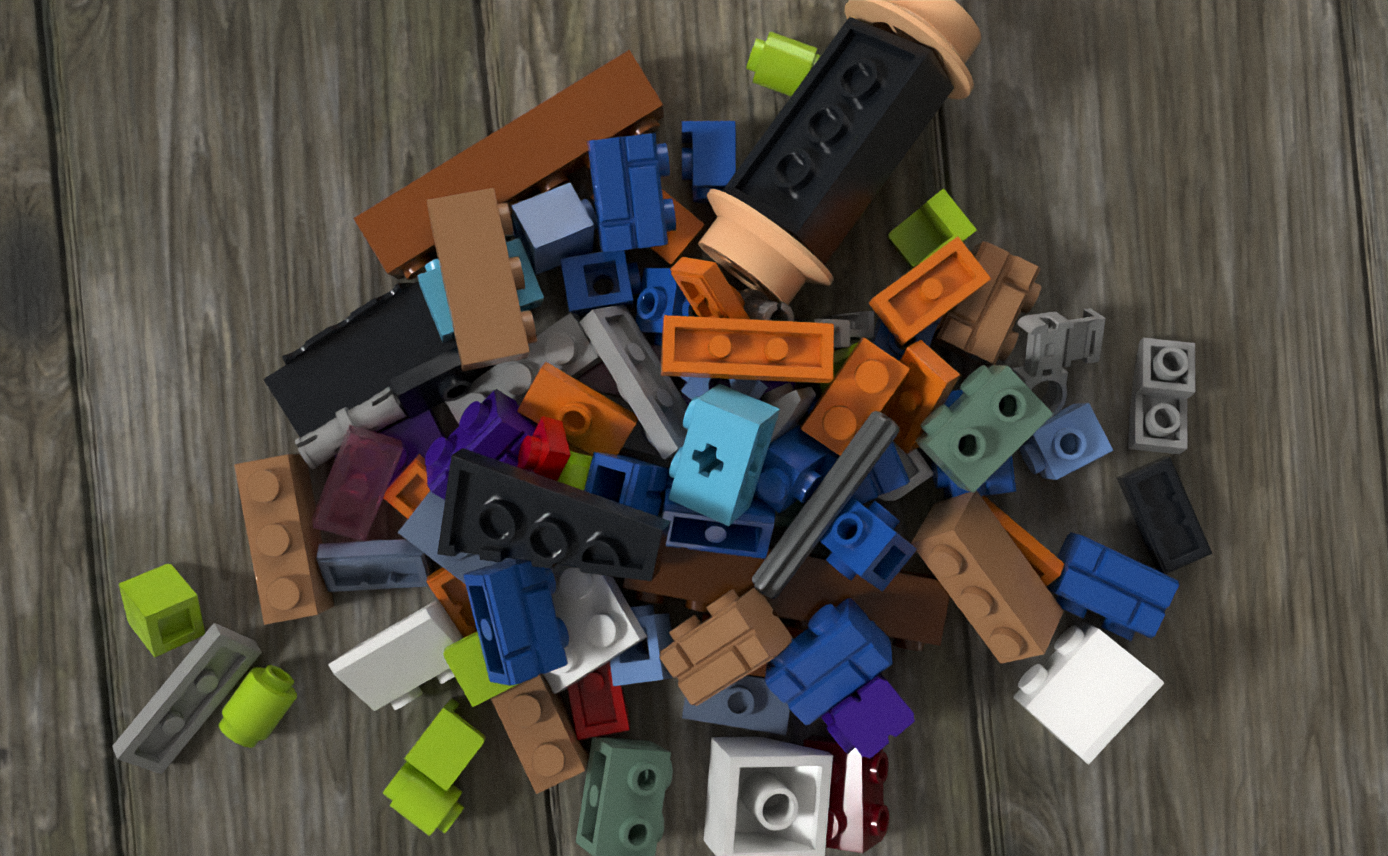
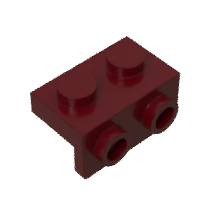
[803,735,889,853]

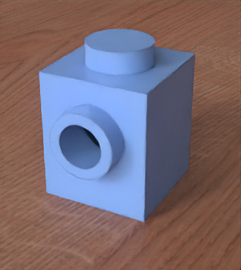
[511,183,598,275]
[1020,403,1114,480]

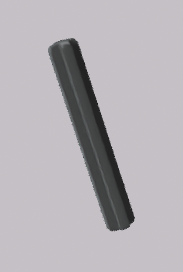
[752,411,899,599]

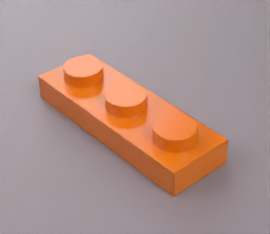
[661,315,834,383]

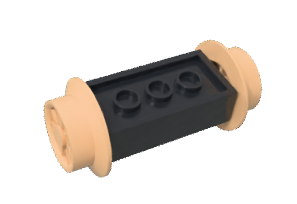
[698,0,981,305]

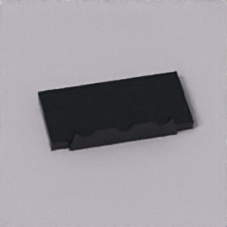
[263,281,457,437]

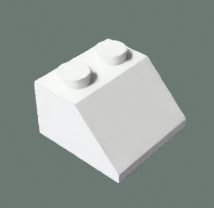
[328,599,464,711]
[1013,621,1164,765]
[703,737,833,856]

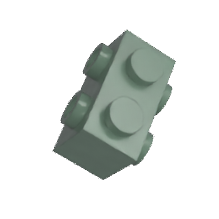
[915,365,1053,493]
[576,736,673,856]

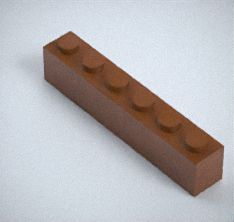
[353,50,664,280]

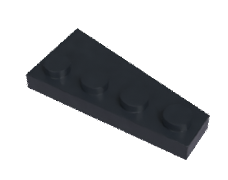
[437,448,671,581]

